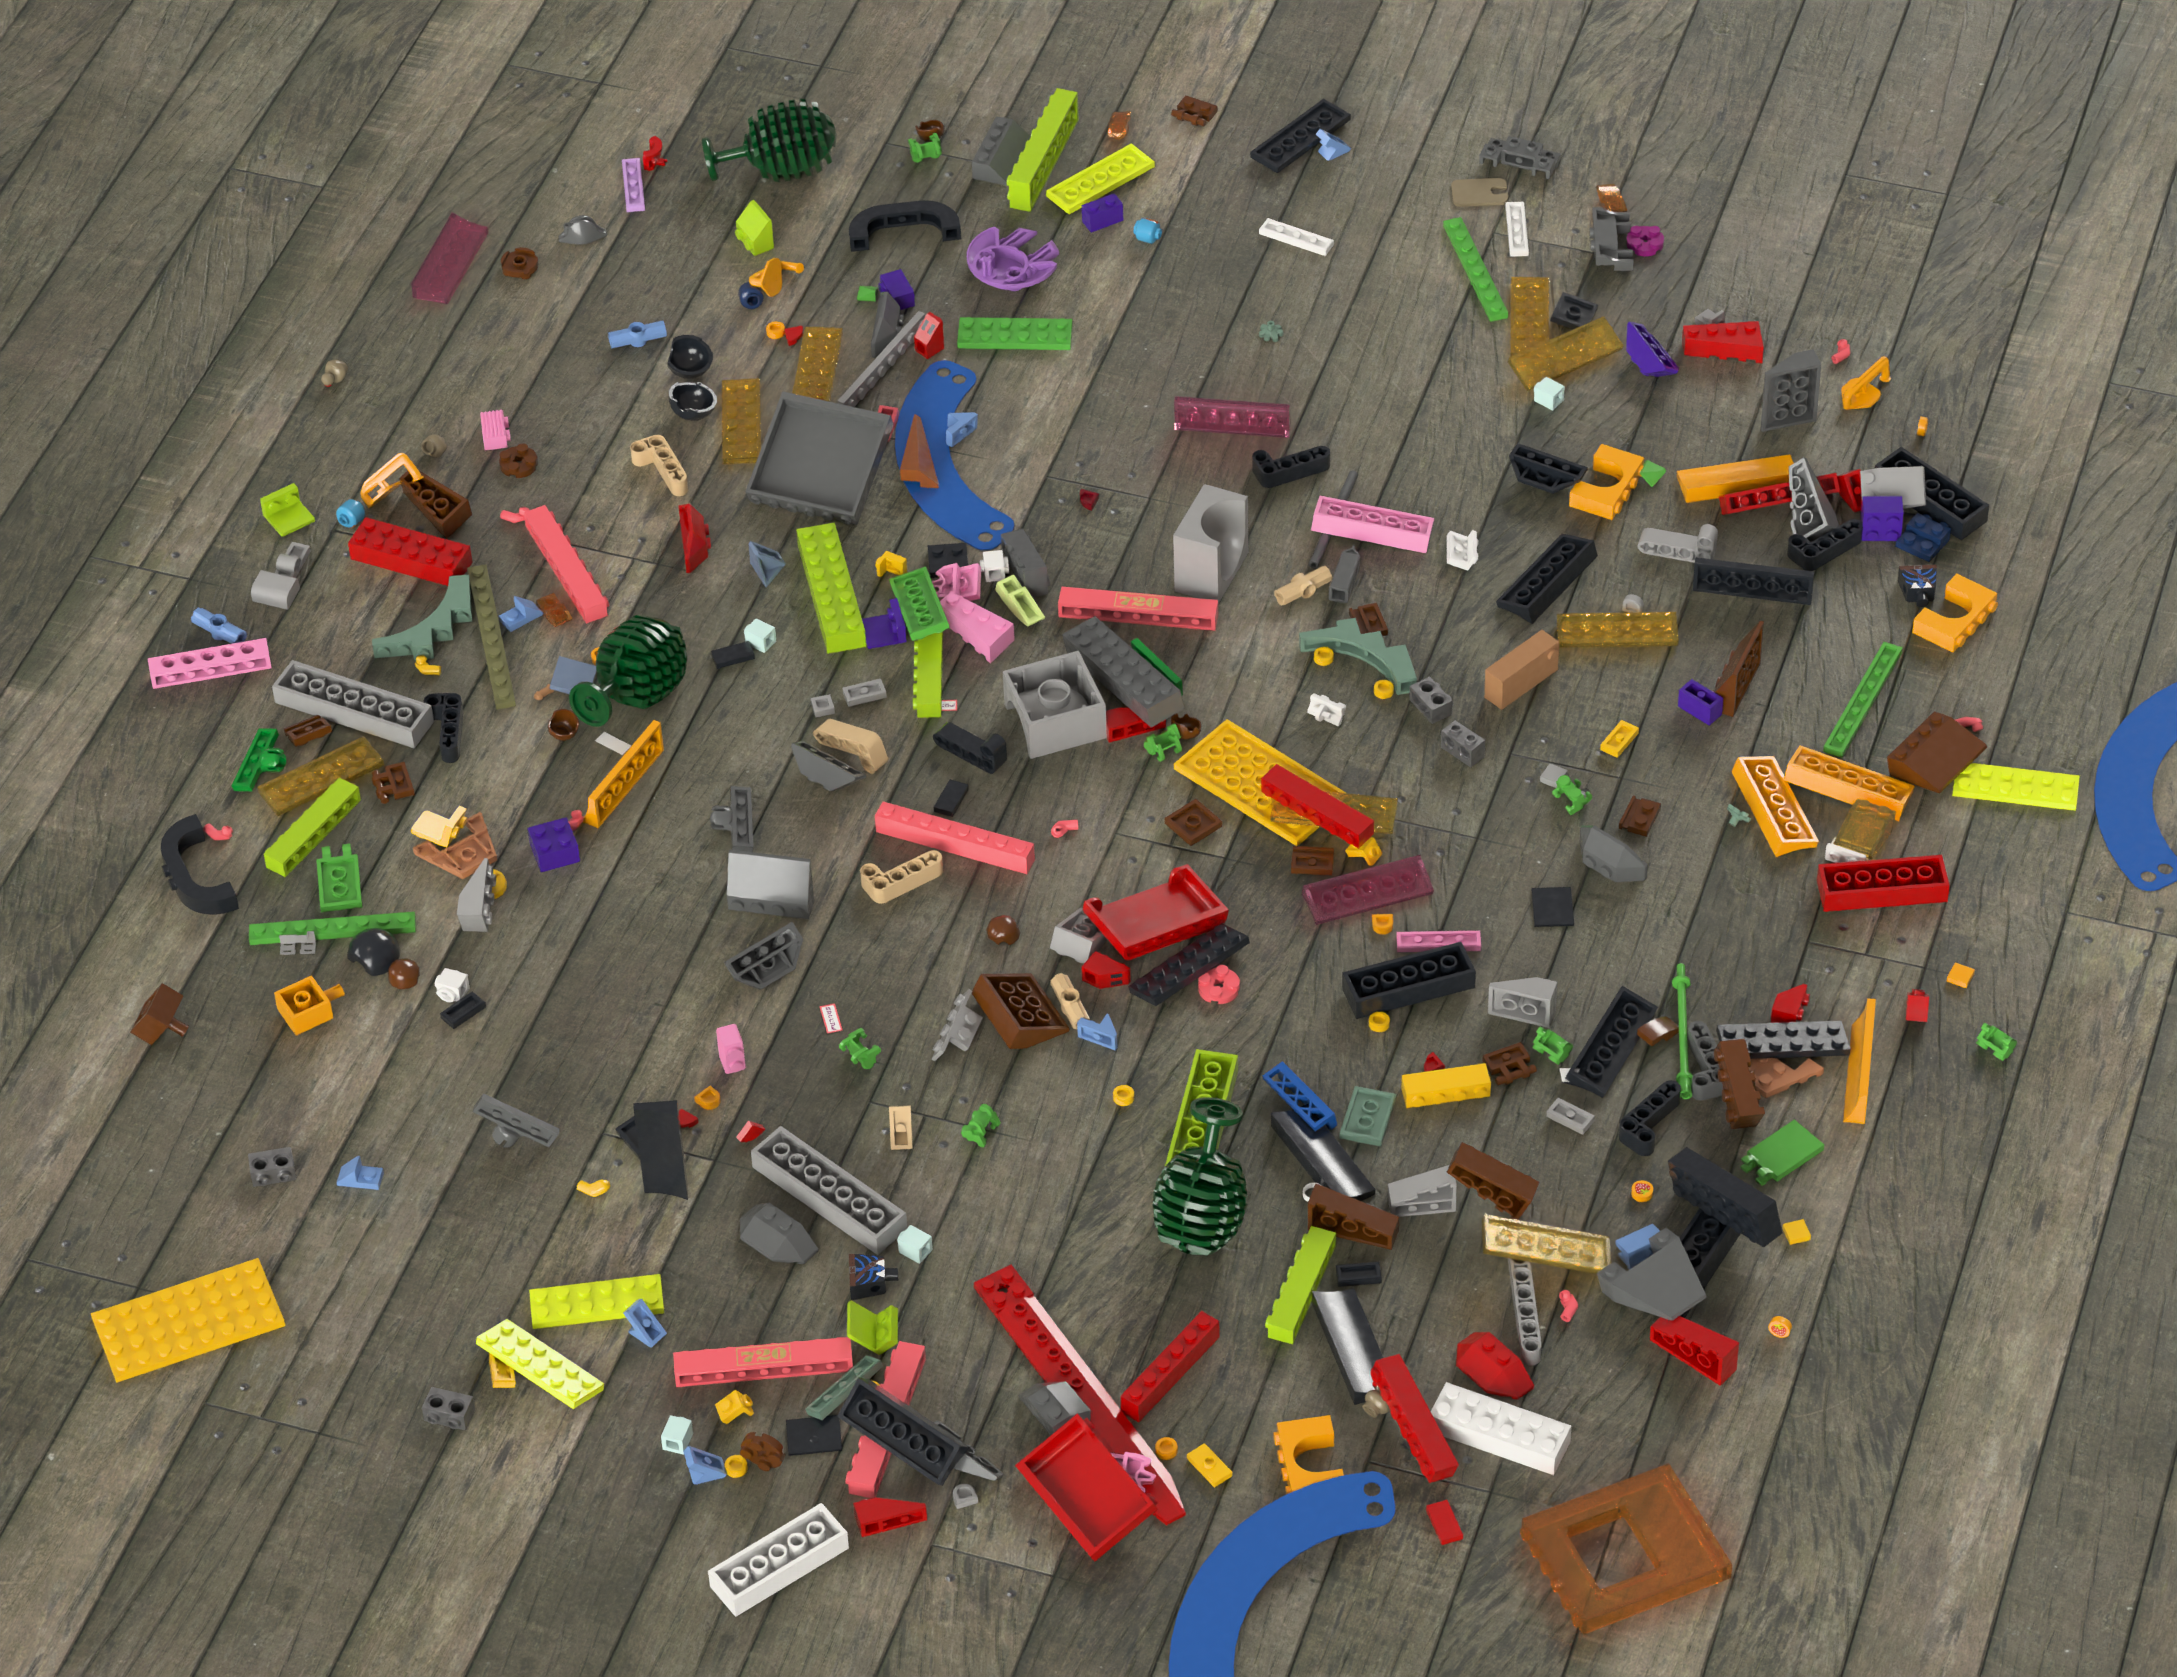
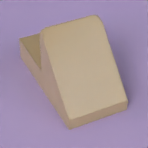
[889,1105,912,1150]

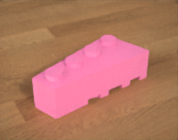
[940,592,1014,663]

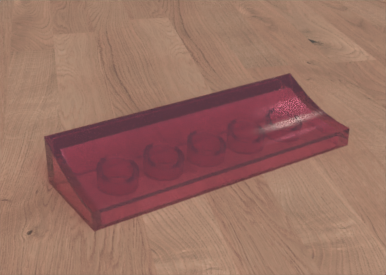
[411,212,488,304]
[1174,396,1291,438]
[1301,855,1434,925]

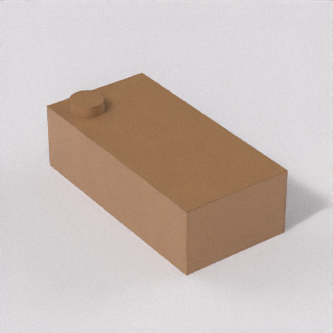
[1484,630,1559,710]

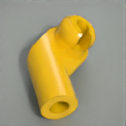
[415,655,441,675]
[577,1180,610,1197]

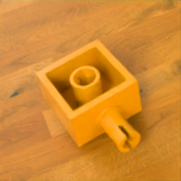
[274,975,345,1035]

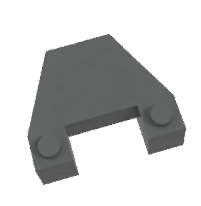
[1597,1228,1707,1321]

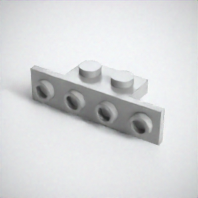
[932,989,983,1061]

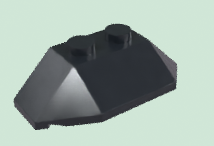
[1509,443,1588,494]

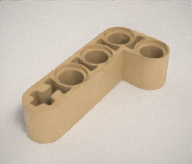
[630,435,688,496]
[813,719,888,774]
[860,850,943,903]

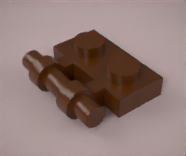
[1171,95,1218,127]
[372,762,415,804]
[1482,1042,1537,1086]

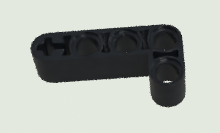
[1252,446,1330,488]
[1787,519,1863,571]
[423,693,464,763]
[933,722,1007,774]
[1619,1080,1681,1156]

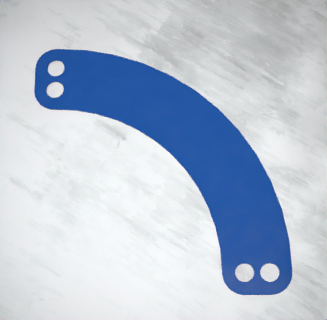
[895,360,1014,550]
[2094,682,2177,891]
[1169,1471,1395,1677]

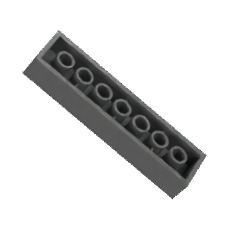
[1062,616,1185,727]

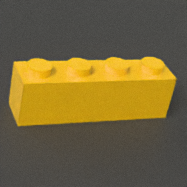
[1401,1063,1491,1108]

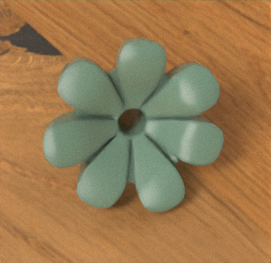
[1259,321,1284,342]
[1727,804,1751,827]

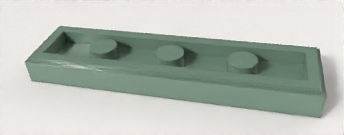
[805,1355,883,1420]

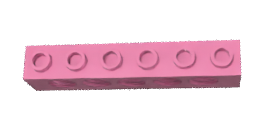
[148,638,271,689]

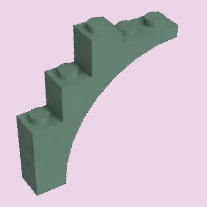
[372,575,472,660]
[1299,618,1417,695]

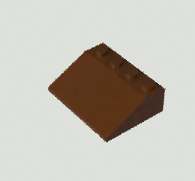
[1711,621,1764,717]
[1887,711,1987,794]
[972,973,1070,1049]

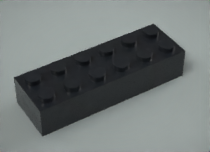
[1875,447,1989,541]
[1342,942,1476,1019]
[1668,1147,1783,1247]

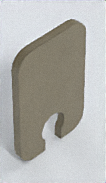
[1451,178,1508,207]

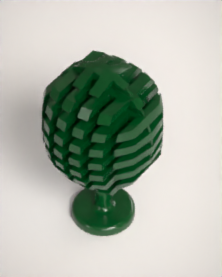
[702,98,837,182]
[569,615,687,727]
[1153,1097,1247,1256]

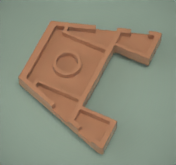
[413,812,497,879]
[1749,1058,1824,1098]

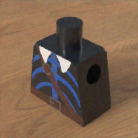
[1898,565,1937,607]
[849,1254,899,1300]

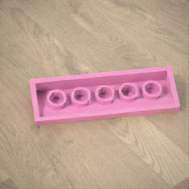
[1311,496,1434,553]

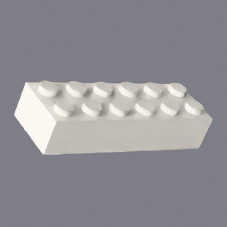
[1431,1382,1571,1475]
[708,1503,849,1617]

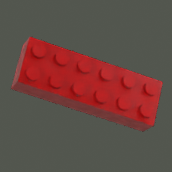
[348,517,473,586]
[1817,855,1950,912]

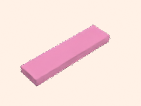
[1397,931,1481,952]

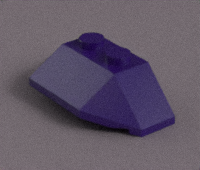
[1626,321,1679,377]

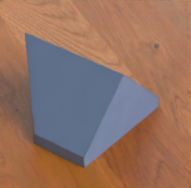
[748,541,786,587]

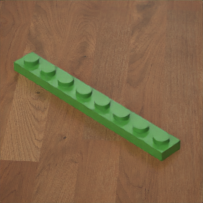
[1443,217,1508,322]
[1823,642,1903,758]
[249,912,416,945]

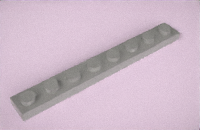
[837,311,925,407]

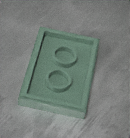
[1339,1086,1397,1147]

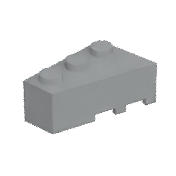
[1388,1165,1457,1217]

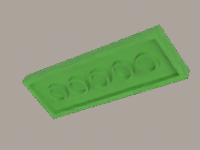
[957,317,1073,350]
[889,567,950,641]

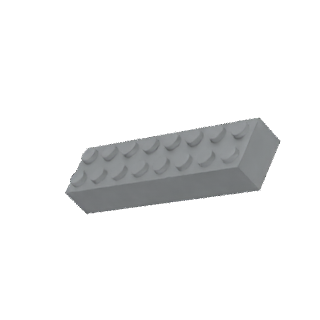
[272,660,434,748]
[751,1126,907,1255]

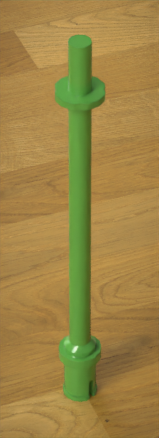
[1672,963,1693,1099]

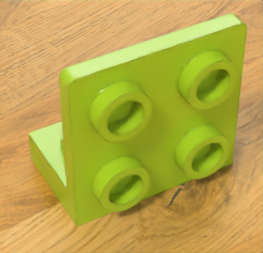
[260,483,315,537]
[847,1300,898,1355]

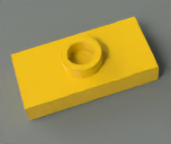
[489,1353,516,1388]
[1187,1443,1232,1488]

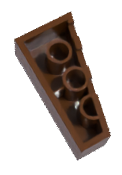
[399,471,472,539]
[1714,1039,1765,1129]
[1447,1142,1539,1223]
[1308,1183,1399,1250]

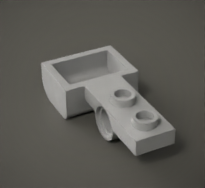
[251,542,311,610]

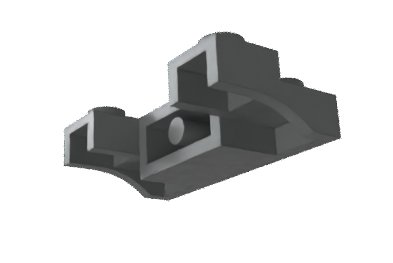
[1479,136,1561,179]
[1589,207,1634,271]

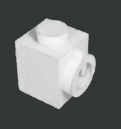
[980,550,1009,582]
[435,968,470,1002]

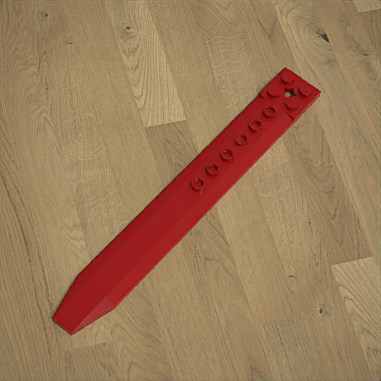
[974,1264,1186,1525]

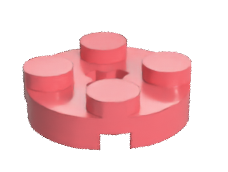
[1198,965,1240,1004]

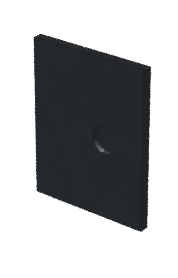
[1531,887,1574,927]
[786,1415,842,1456]

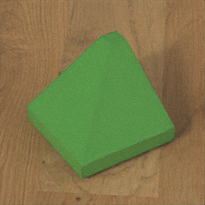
[857,286,878,301]
[1639,460,1666,487]

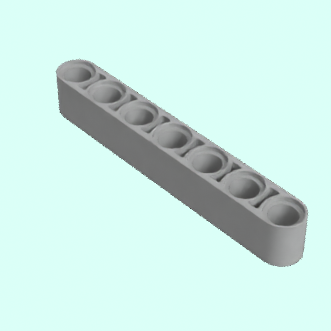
[1507,1232,1541,1366]

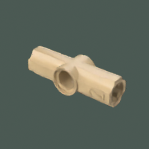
[1274,566,1332,606]
[1050,973,1090,1029]

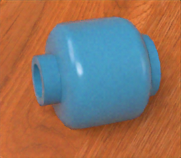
[1133,217,1162,244]
[336,499,365,528]

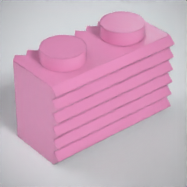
[480,410,511,450]
[716,1024,746,1074]

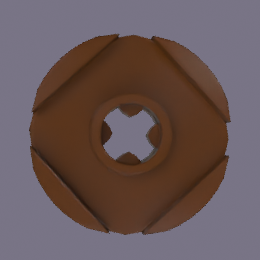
[501,247,539,279]
[499,444,538,478]
[740,1432,786,1471]

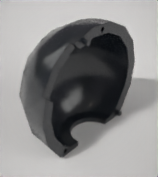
[667,335,713,379]
[669,382,717,421]
[347,928,401,976]

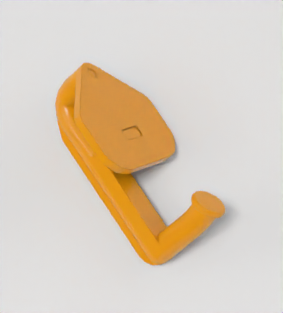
[749,258,804,297]
[1841,356,1891,410]
[360,453,424,508]

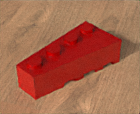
[1682,321,1764,364]
[1650,1316,1739,1386]

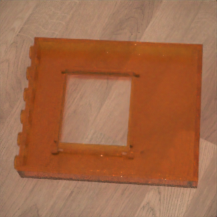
[1520,1463,1732,1635]

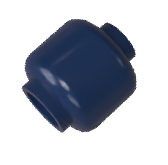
[738,282,764,309]

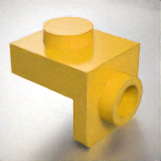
[875,551,907,577]
[1345,837,1382,866]
[715,1390,754,1424]

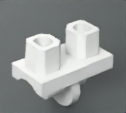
[1307,693,1346,726]

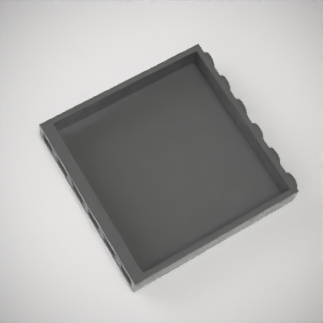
[745,391,894,525]

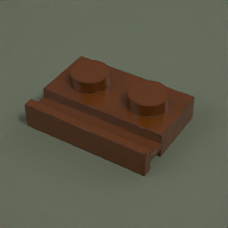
[1349,603,1388,636]
[283,715,332,746]
[1619,796,1661,837]
[1291,846,1334,875]

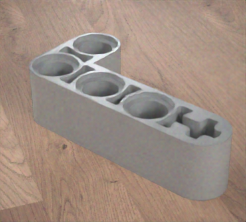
[1638,524,1718,563]

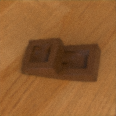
[1637,1016,1679,1046]

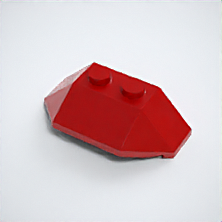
[678,504,711,573]
[1456,1332,1534,1400]

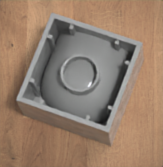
[1173,484,1248,604]
[1003,650,1107,759]

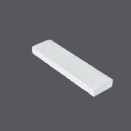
[1505,202,1529,256]
[1259,218,1334,256]

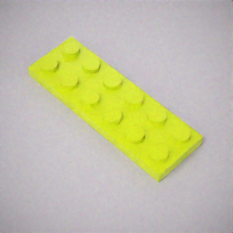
[1046,143,1155,215]
[1952,763,2080,811]
[529,1274,664,1329]
[476,1319,604,1409]

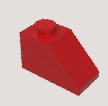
[1837,469,1862,512]

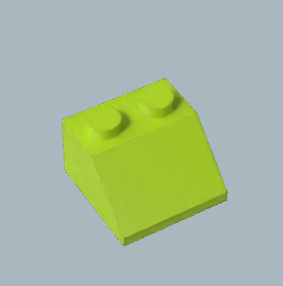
[735,200,774,256]

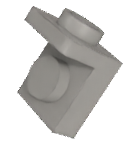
[1695,309,1725,325]

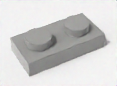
[842,679,887,707]
[1546,1098,1595,1135]

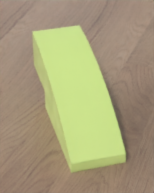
[995,575,1045,627]

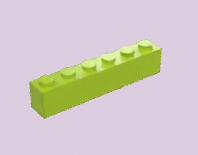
[913,632,943,718]
[264,778,361,877]
[1265,1226,1336,1344]

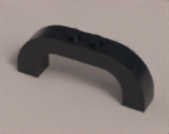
[849,200,961,252]
[161,814,239,915]

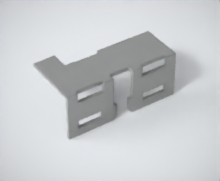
[279,931,316,955]

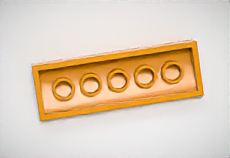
[1677,454,1794,503]
[583,720,664,829]
[1784,745,1915,821]
[1732,756,1819,857]
[1843,998,1876,1124]

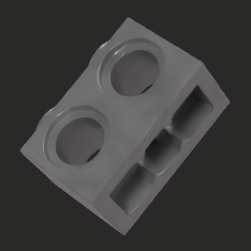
[1409,677,1453,724]
[1441,720,1485,767]
[248,1147,296,1187]
[422,1387,475,1430]

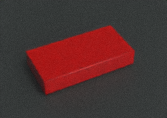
[1426,1500,1463,1545]

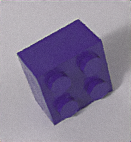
[1860,496,1904,541]
[527,817,580,872]

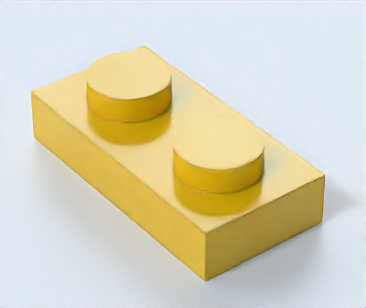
[1600,720,1639,758]

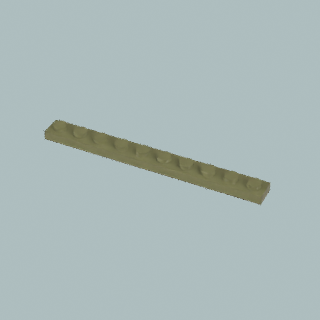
[467,564,516,710]

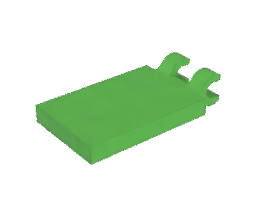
[316,844,362,912]
[1740,1119,1824,1186]

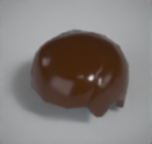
[915,120,945,142]
[547,709,579,741]
[1171,713,1202,740]
[986,915,1020,945]
[388,958,420,989]

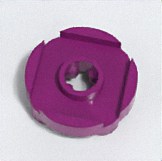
[1626,226,1664,256]

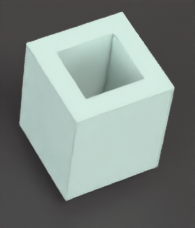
[1534,377,1565,411]
[744,619,776,653]
[897,1225,933,1264]
[661,1415,693,1454]

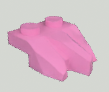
[932,563,981,601]
[1111,1452,1156,1493]

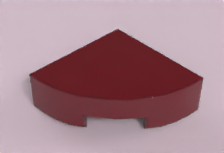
[1080,489,1099,511]

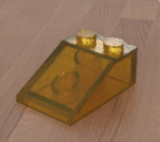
[1833,799,1896,860]

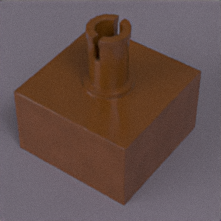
[130,983,189,1045]

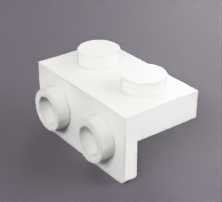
[1447,530,1478,571]
[1825,837,1873,863]

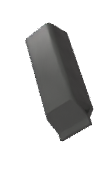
[1329,545,1360,603]

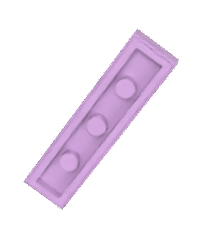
[622,158,645,212]

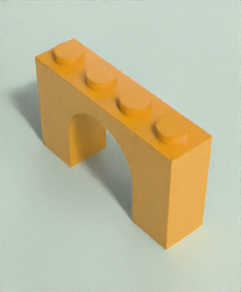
[1569,444,1644,520]
[1912,573,1998,653]
[1273,1415,1344,1494]

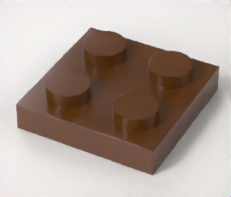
[1165,799,1222,846]

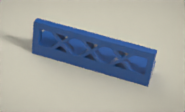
[1263,1061,1337,1131]

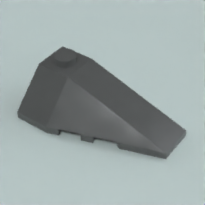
[1789,457,1839,542]
[934,1421,1004,1481]

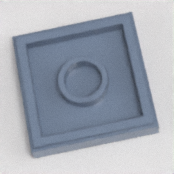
[549,656,596,694]

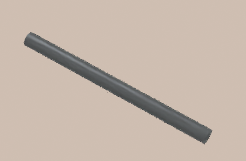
[1309,470,1358,569]

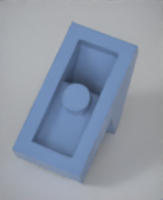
[1316,129,1351,161]
[946,412,978,447]
[499,596,543,632]
[1077,1014,1117,1051]
[337,1156,384,1190]
[623,1299,667,1347]
[683,1446,727,1484]

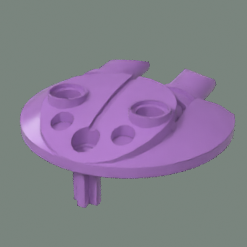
[967,227,1059,291]

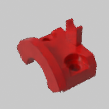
[643,136,667,171]

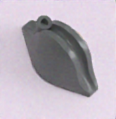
[558,215,607,244]

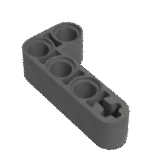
[1688,1021,1723,1101]

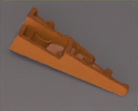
[900,414,939,488]

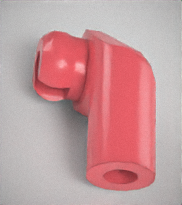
[1831,339,1850,364]
[500,507,529,523]
[1955,717,1983,732]
[568,810,584,831]
[1051,820,1078,838]
[203,823,233,841]
[1559,1290,1578,1322]

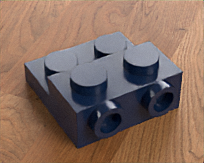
[1895,513,1951,562]

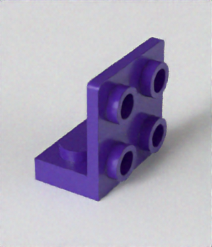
[862,598,907,649]

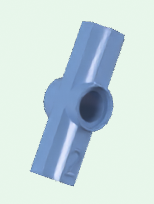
[608,321,667,349]
[191,608,247,644]

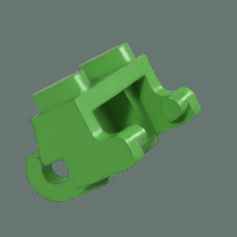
[908,133,942,162]
[1144,723,1182,762]
[1552,775,1592,815]
[1976,1023,2017,1061]
[1532,1026,1573,1065]
[839,1028,881,1069]
[961,1104,1001,1147]

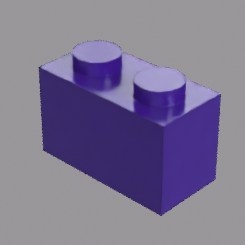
[1082,193,1123,232]
[878,269,915,310]
[1678,679,1723,726]

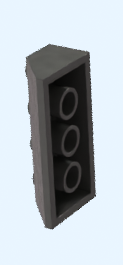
[972,116,1031,186]

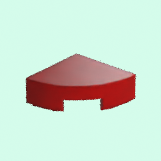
[784,326,803,346]
[1424,1052,1445,1072]
[679,1109,699,1128]
[736,1121,765,1142]

